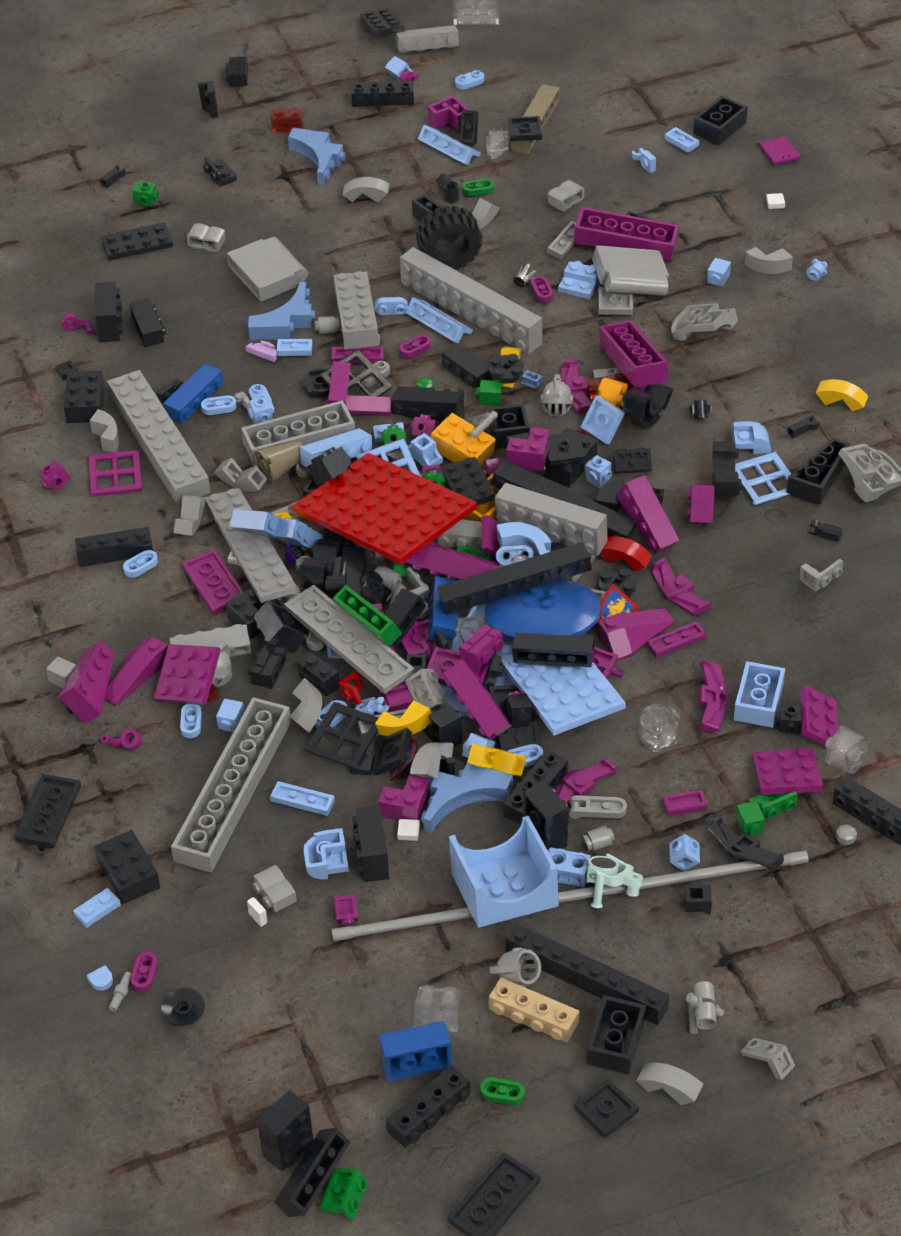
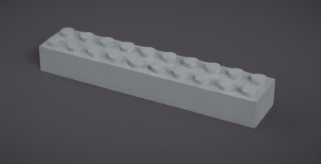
[400,247,542,355]
[107,370,210,505]
[171,697,291,873]

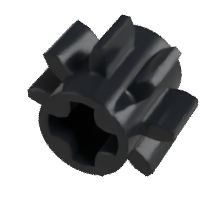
[690,400,712,419]

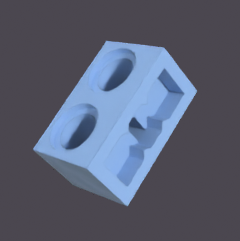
[548,847,591,888]

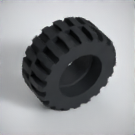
[416,206,482,270]

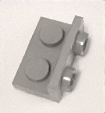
[405,669,448,710]

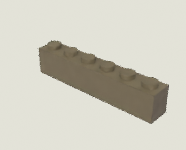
[509,84,560,154]

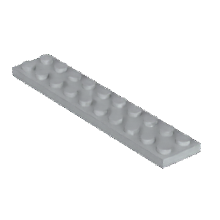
[205,488,297,603]

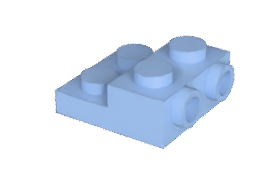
[558,261,600,299]

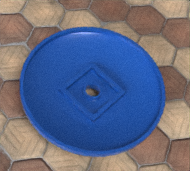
[485,579,601,641]

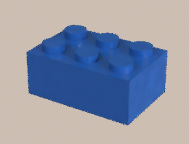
[379,1021,452,1082]

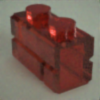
[271,107,304,132]

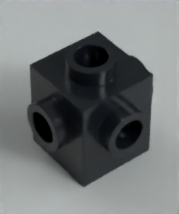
[775,701,802,733]

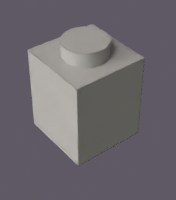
[46,656,77,688]

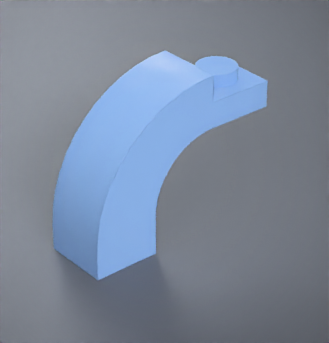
[497,522,551,556]

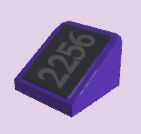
[285,543,304,565]

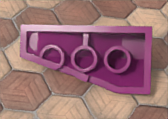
[597,608,674,661]
[104,636,168,707]

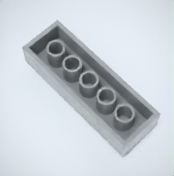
[333,271,379,349]
[241,400,355,466]
[495,483,607,556]

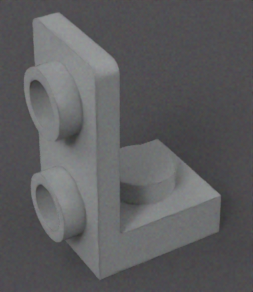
[799,559,843,592]
[406,567,430,603]
[741,1038,795,1080]

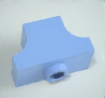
[407,433,443,467]

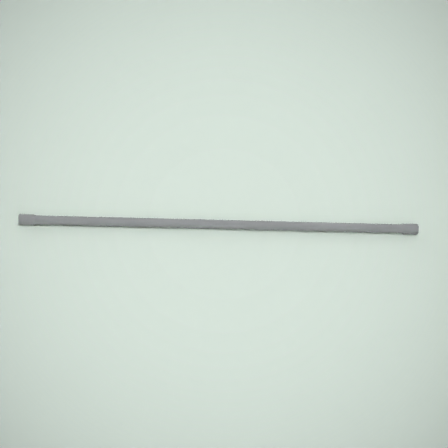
[331,850,808,942]

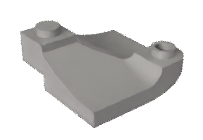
[671,303,738,341]
[838,444,901,502]

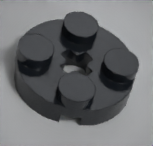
[489,354,524,384]
[303,368,331,398]
[598,567,636,598]
[359,571,390,607]

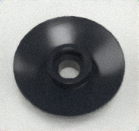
[161,988,205,1026]

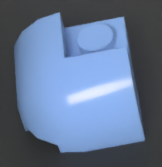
[731,421,771,454]
[304,828,349,879]

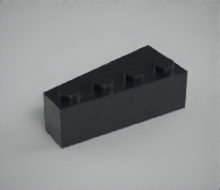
[391,386,465,425]
[786,438,850,504]

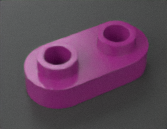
[531,276,553,303]
[400,335,431,359]
[131,951,158,992]

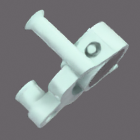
[586,854,643,908]

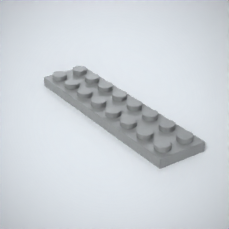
[284,585,414,694]

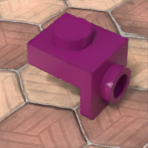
[334,894,358,925]

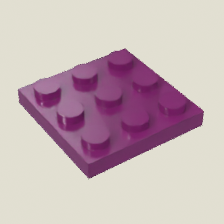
[154,644,221,705]
[752,748,823,795]

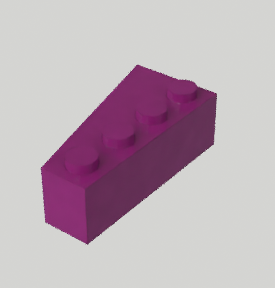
[615,475,679,554]
[58,641,114,724]
[444,659,512,740]

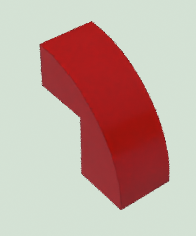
[600,536,652,571]

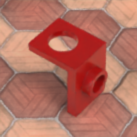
[338,671,363,705]

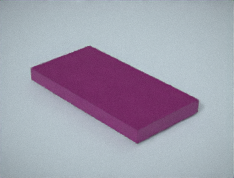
[181,550,244,615]

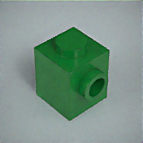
[476,380,502,406]
[736,801,765,836]

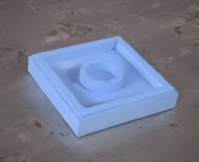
[580,396,625,445]

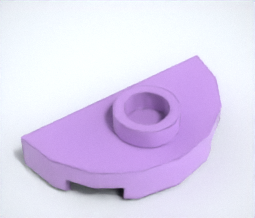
[245,341,277,362]

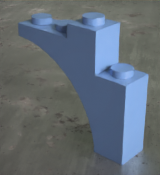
[288,128,345,186]
[248,282,315,340]
[229,509,324,551]
[421,763,513,833]

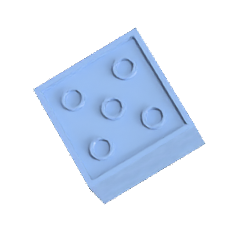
[449,816,559,928]

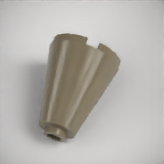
[254,441,304,484]

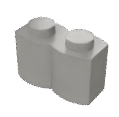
[548,180,585,211]
[187,223,226,252]
[252,865,297,912]

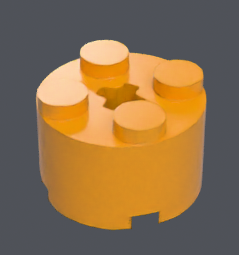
[598,378,628,410]

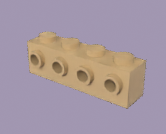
[489,978,579,1043]

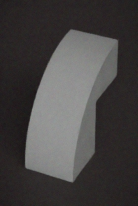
[343,177,389,203]
[472,198,500,229]
[744,247,793,274]
[90,409,119,453]
[214,458,267,492]
[174,495,206,536]
[289,678,322,732]
[410,742,454,779]
[636,1063,703,1105]

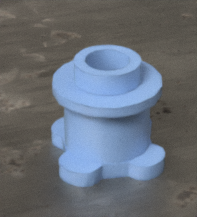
[806,259,828,281]

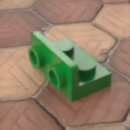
[749,791,798,820]
[320,1168,368,1220]

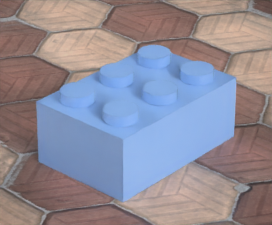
[734,661,785,728]

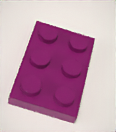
[427,647,492,686]
[800,685,839,750]

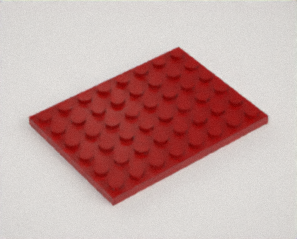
[292,453,477,565]

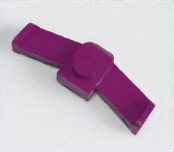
[561,359,592,414]
[650,558,711,616]
[698,660,729,733]
[555,758,617,804]

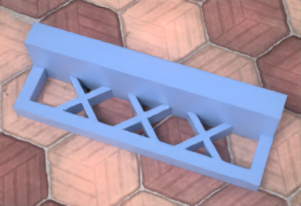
[418,125,481,165]
[405,297,473,343]

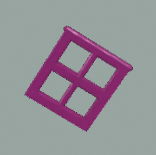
[87,450,142,497]

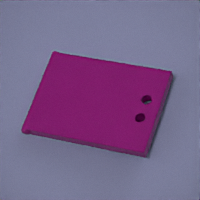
[758,136,801,165]

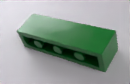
[333,585,402,647]

